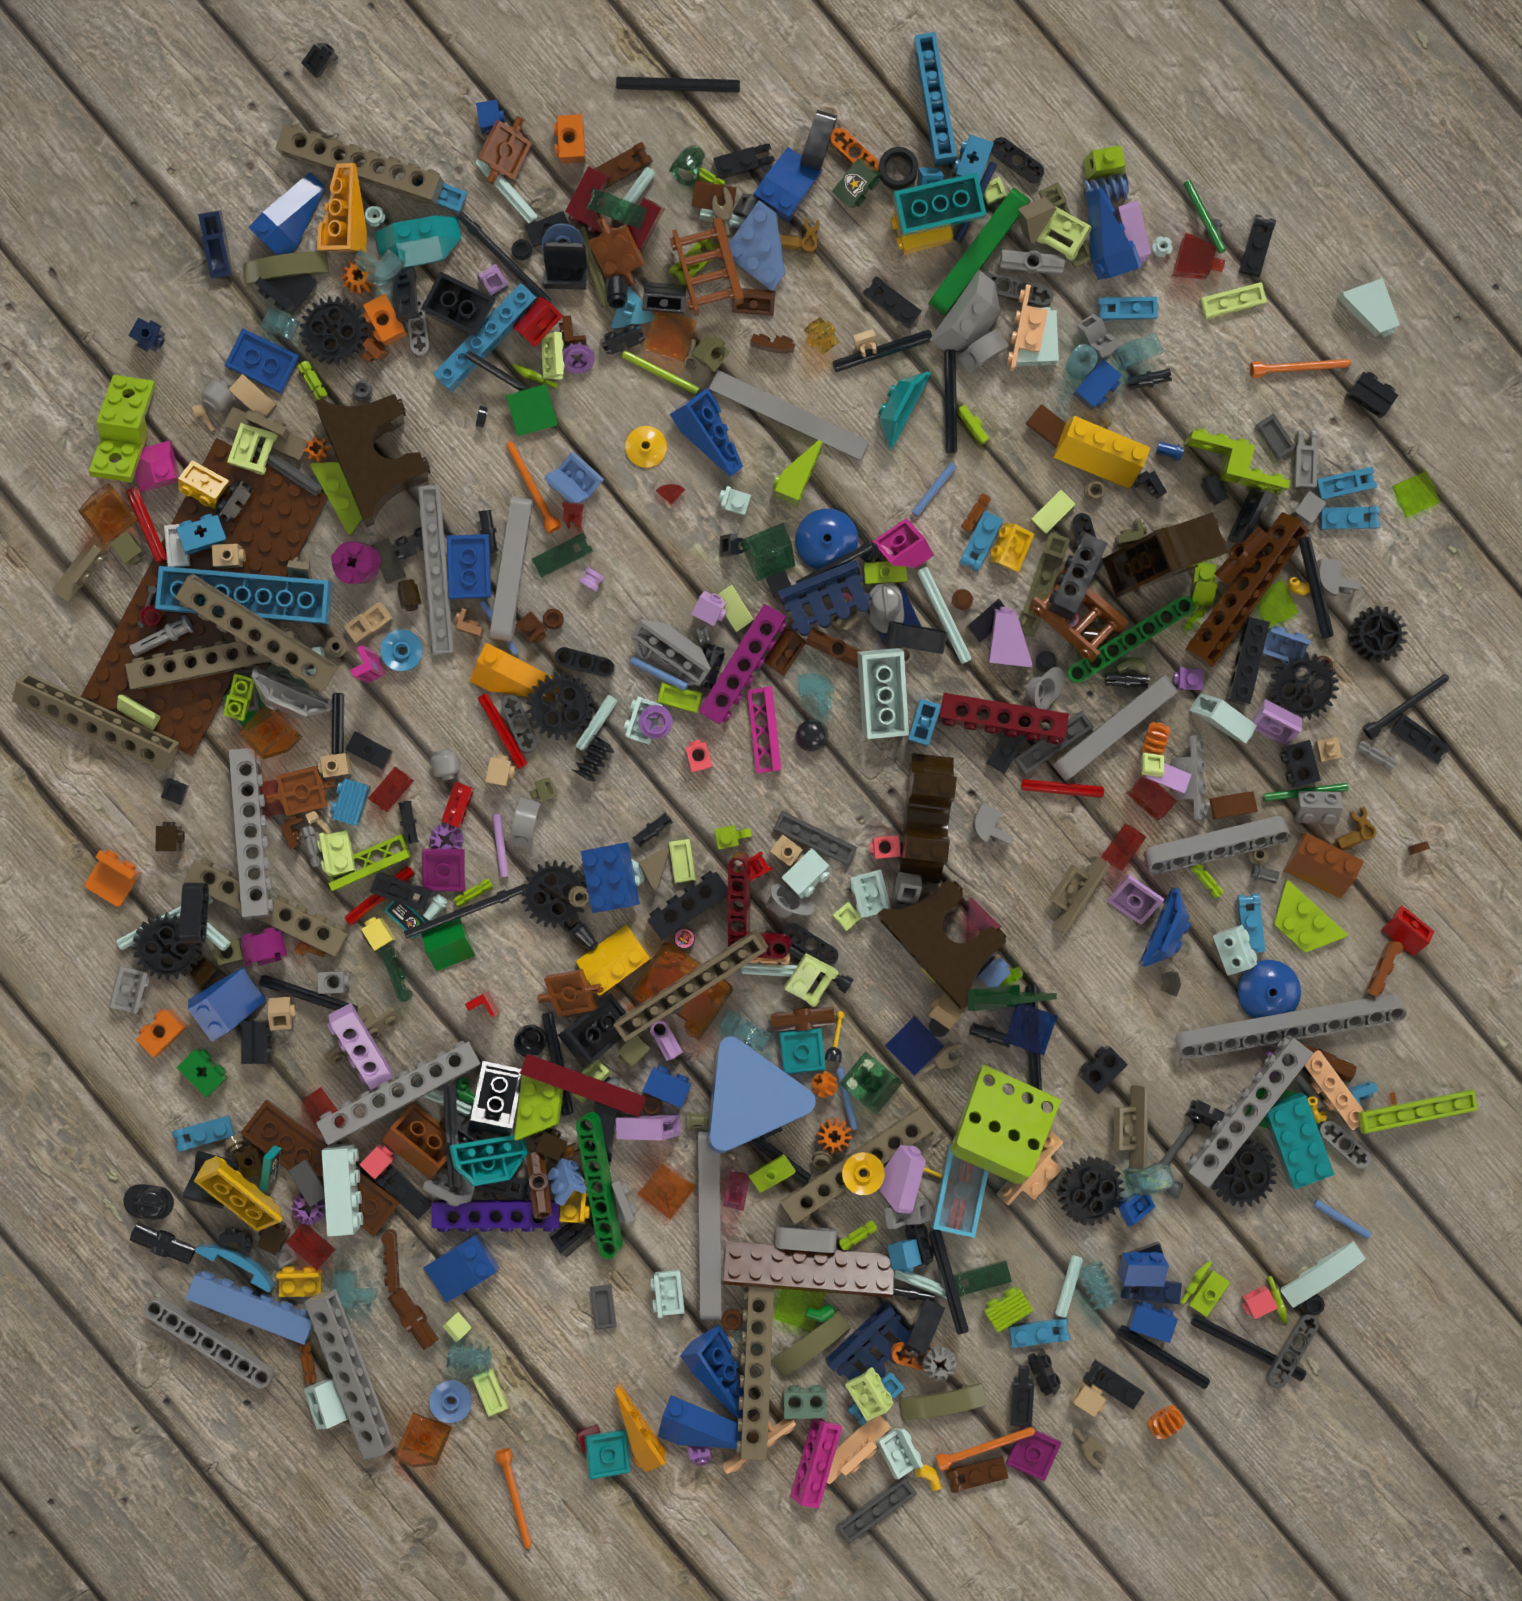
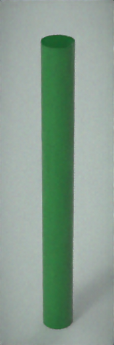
[1183,180,1226,254]
[1263,783,1349,802]

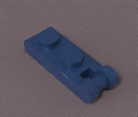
[1121,1280,1182,1305]

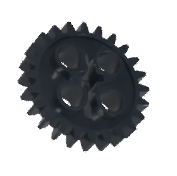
[299,296,368,366]
[1269,652,1339,720]
[526,672,594,740]
[520,860,588,929]
[132,912,203,981]
[1208,1139,1277,1208]
[1057,1156,1125,1226]

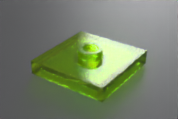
[773,1289,826,1332]

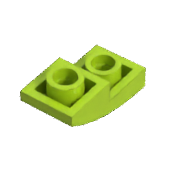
[223,672,255,721]

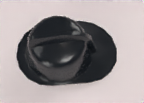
[123,1184,174,1220]

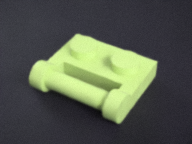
[1037,206,1092,261]
[227,423,278,475]
[784,953,838,1007]

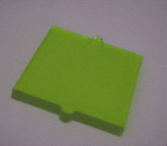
[1392,471,1440,517]
[1256,580,1299,627]

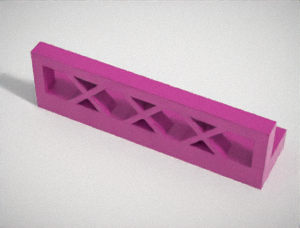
[350,645,387,683]
[747,686,782,773]
[790,1418,843,1508]

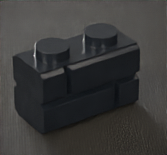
[642,282,686,314]
[1346,371,1398,418]
[241,1020,274,1064]

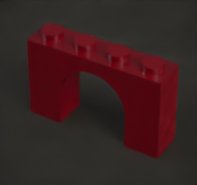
[565,166,665,254]

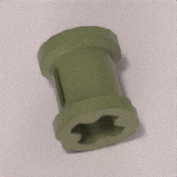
[687,1112,708,1131]

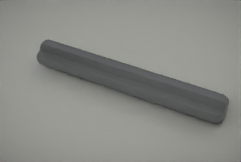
[254,443,322,496]

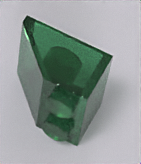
[740,523,796,582]
[839,1051,903,1115]

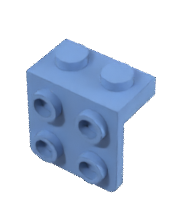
[544,452,604,506]

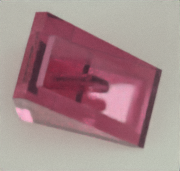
[967,897,1001,930]
[723,1170,750,1211]

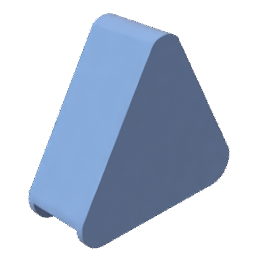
[707,1036,815,1153]

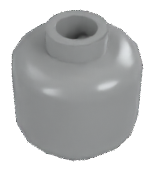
[201,380,233,412]
[430,749,460,781]

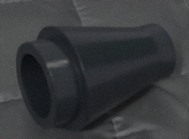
[568,920,598,952]

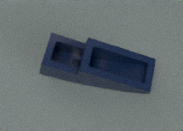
[198,210,232,278]

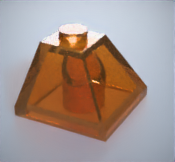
[78,483,138,545]
[238,705,303,760]
[637,1160,696,1220]
[394,1412,452,1468]

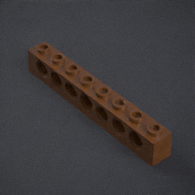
[1185,512,1309,668]

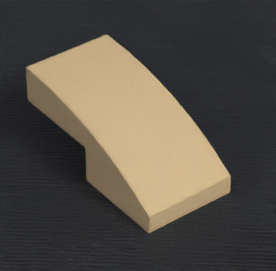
[229,374,277,416]
[344,602,393,644]

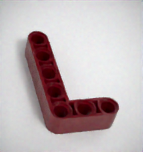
[728,851,792,959]

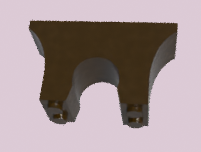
[315,394,431,527]
[1102,512,1228,598]
[899,753,957,883]
[877,879,1007,1013]

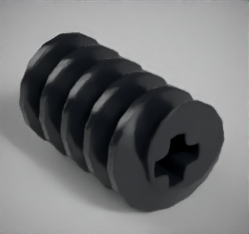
[572,735,615,782]

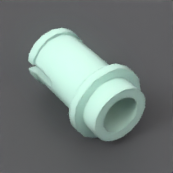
[423,894,448,921]

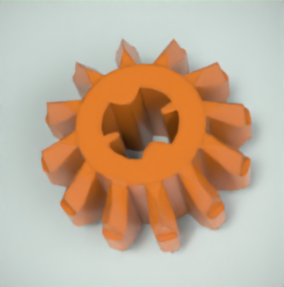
[341,258,378,295]
[1142,722,1170,755]
[816,1117,852,1154]
[1147,1405,1185,1440]

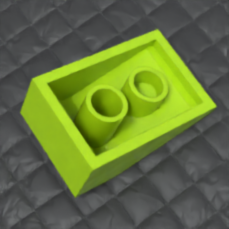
[772,440,823,506]

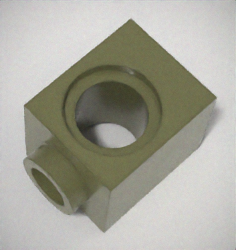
[691,334,730,372]
[109,531,147,566]
[212,938,244,965]
[618,1034,651,1067]

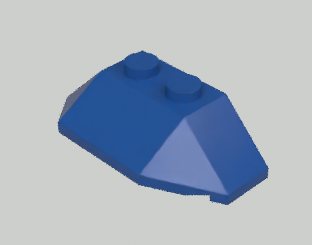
[1139,887,1190,967]

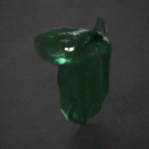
[669,145,705,186]

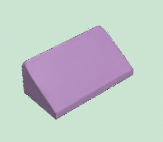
[1144,763,1192,794]

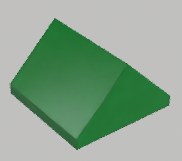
[421,918,476,972]

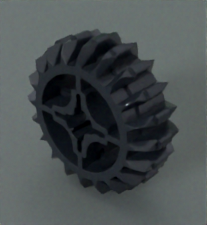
[1349,606,1408,663]

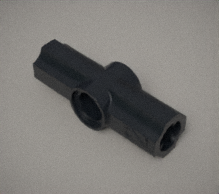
[130,1223,196,1265]

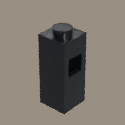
[902,1299,945,1358]

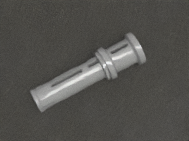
[130,615,194,657]

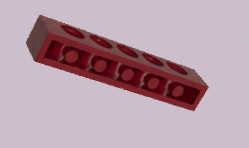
[939,693,1069,744]

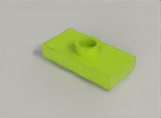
[957,404,989,446]
[864,561,907,585]
[657,682,703,714]
[749,1154,796,1193]
[1188,1270,1231,1317]

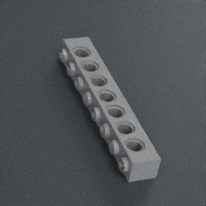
[229,747,274,920]
[1185,1035,1314,1188]
[316,1040,481,1146]
[305,1289,395,1459]

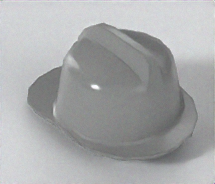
[869,583,904,633]
[1023,667,1065,710]
[766,884,814,918]

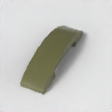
[1039,182,1091,268]
[243,251,329,285]
[1023,532,1070,619]
[771,1310,851,1377]
[899,1383,986,1420]

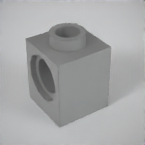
[1290,491,1326,526]
[317,971,350,994]

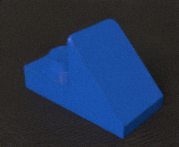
[1118,1188,1156,1227]

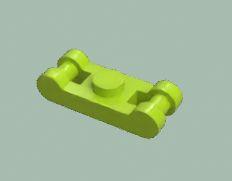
[669,239,719,285]

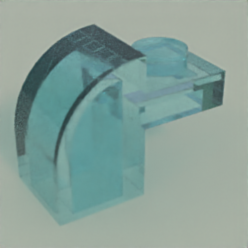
[354,249,405,285]
[260,308,300,341]
[1113,332,1164,372]
[798,673,834,716]
[720,1009,772,1052]
[1123,1163,1175,1195]
[332,1270,378,1309]

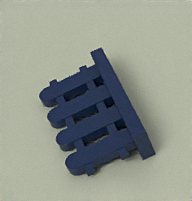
[778,560,872,636]
[825,1301,909,1380]

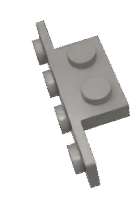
[1171,735,1208,820]

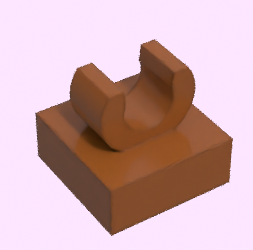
[361,338,390,362]

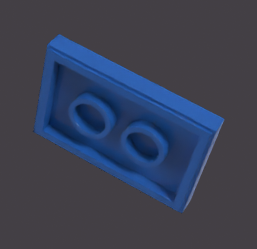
[224,328,300,394]
[446,534,492,599]

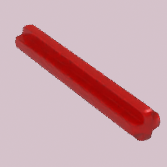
[126,487,167,563]
[478,693,527,769]
[1021,779,1104,798]
[344,866,415,925]

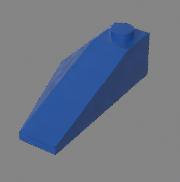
[248,172,326,255]
[1087,188,1142,280]
[669,388,743,477]
[680,1325,744,1419]
[658,1395,751,1449]

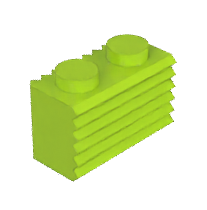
[983,1286,1034,1333]

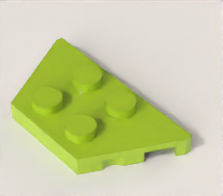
[310,462,363,536]
[1273,880,1348,953]
[514,1058,563,1140]

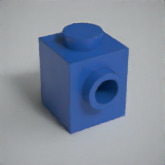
[476,100,505,135]

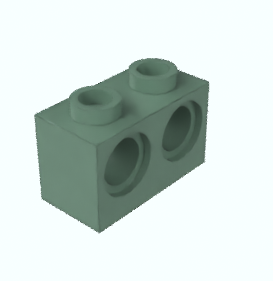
[784,1385,827,1419]

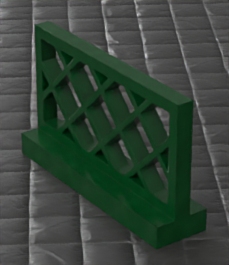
[968,984,1057,1011]

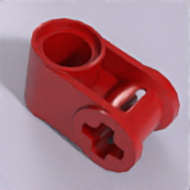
[735,851,773,885]

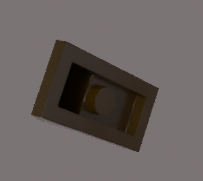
[190,956,227,988]

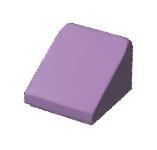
[478,264,508,296]

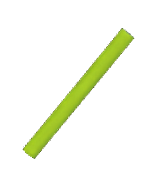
[622,350,700,395]

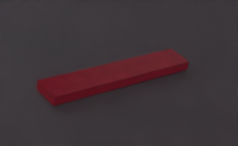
[519,1054,646,1117]

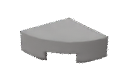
[277,1240,299,1269]

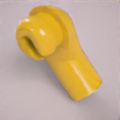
[1288,577,1311,596]
[1308,1096,1327,1124]
[915,1464,942,1491]

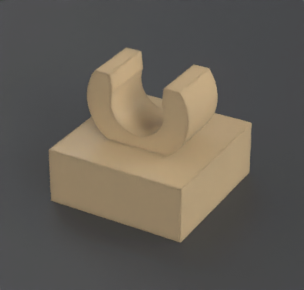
[853,329,877,357]
[1315,737,1342,762]

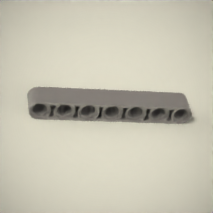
[490,496,533,642]
[1052,675,1178,781]
[1143,816,1291,874]
[144,1297,274,1388]

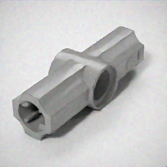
[1000,250,1065,275]

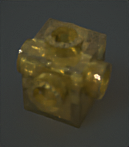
[803,317,839,354]

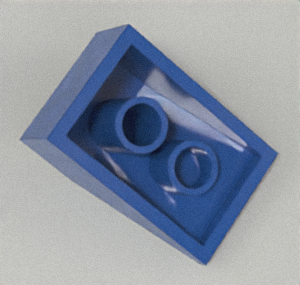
[754,147,823,223]
[188,967,266,1042]
[423,1232,500,1303]

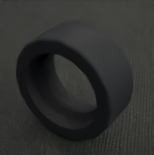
[878,146,919,190]

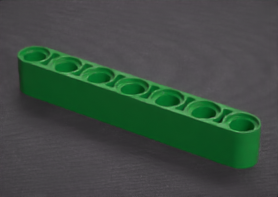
[928,188,1030,316]
[1066,596,1194,684]
[576,1112,623,1259]

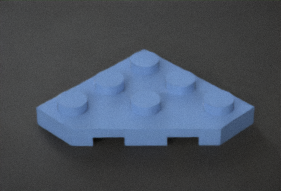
[729,200,786,291]

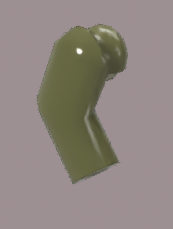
[1114,657,1147,675]

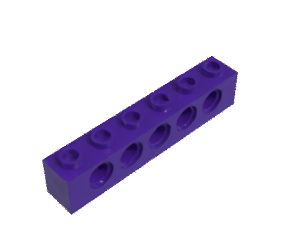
[432,1199,561,1232]

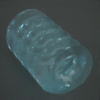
[1066,344,1098,379]
[1079,1261,1118,1310]
[446,1341,492,1373]

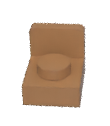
[454,608,484,638]

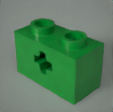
[176,1048,229,1097]

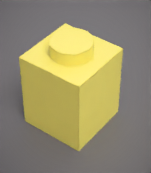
[361,917,395,951]

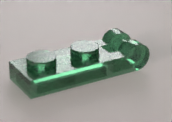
[585,187,648,229]
[532,532,594,578]
[379,945,413,1002]
[953,1260,1012,1297]

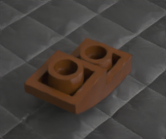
[750,333,795,353]
[1209,791,1258,820]

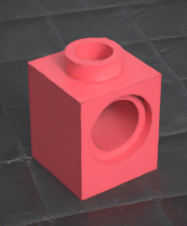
[685,740,713,773]
[869,835,901,859]
[360,1144,395,1179]
[1242,1286,1278,1319]

